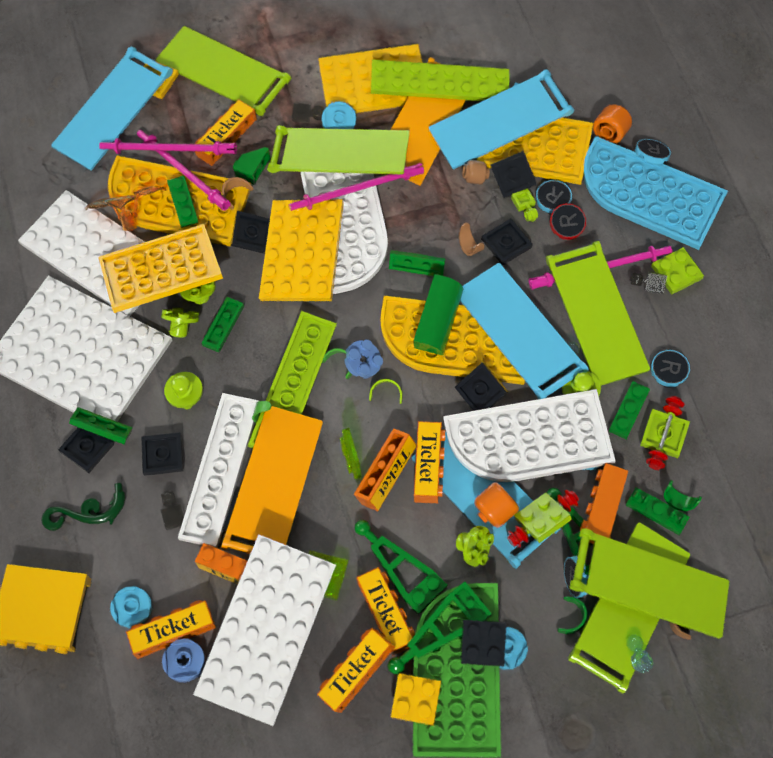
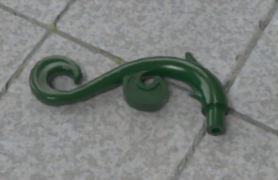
[41,483,125,531]

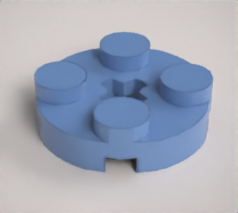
[345,340,383,379]
[162,639,205,682]

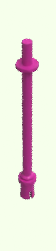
[137,130,231,211]
[99,138,237,155]
[289,163,424,211]
[528,246,672,290]

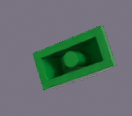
[233,147,271,185]

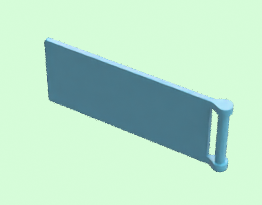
[51,46,173,170]
[429,69,574,169]
[460,263,589,399]
[412,432,561,569]

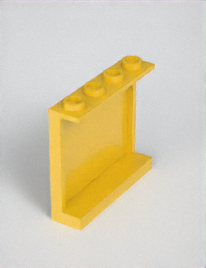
[0,564,92,654]

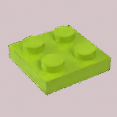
[651,247,704,295]

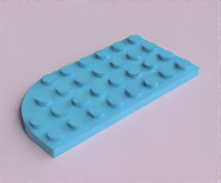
[583,136,728,250]

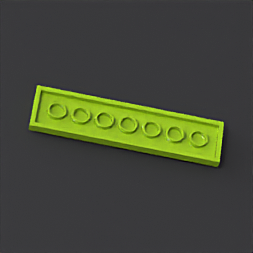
[371,60,509,101]
[248,311,337,448]

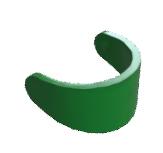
[664,480,702,511]
[557,596,587,634]

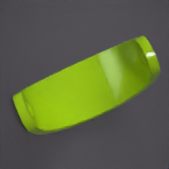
[369,379,403,404]

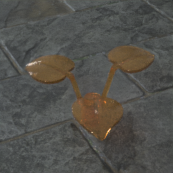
[85,186,166,231]

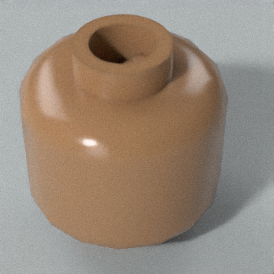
[462,160,490,184]

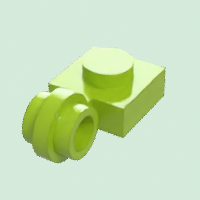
[511,189,538,222]

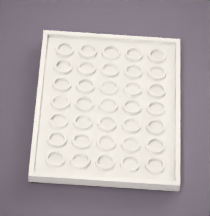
[0,276,173,422]

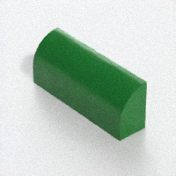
[414,274,464,356]

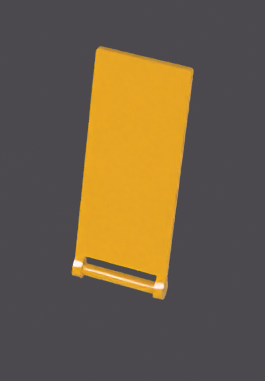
[391,57,466,186]
[221,406,323,554]

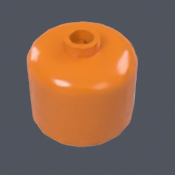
[593,104,632,144]
[474,482,519,528]

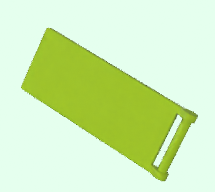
[155,26,291,116]
[267,125,410,174]
[546,241,650,386]
[568,523,690,694]
[569,528,729,639]

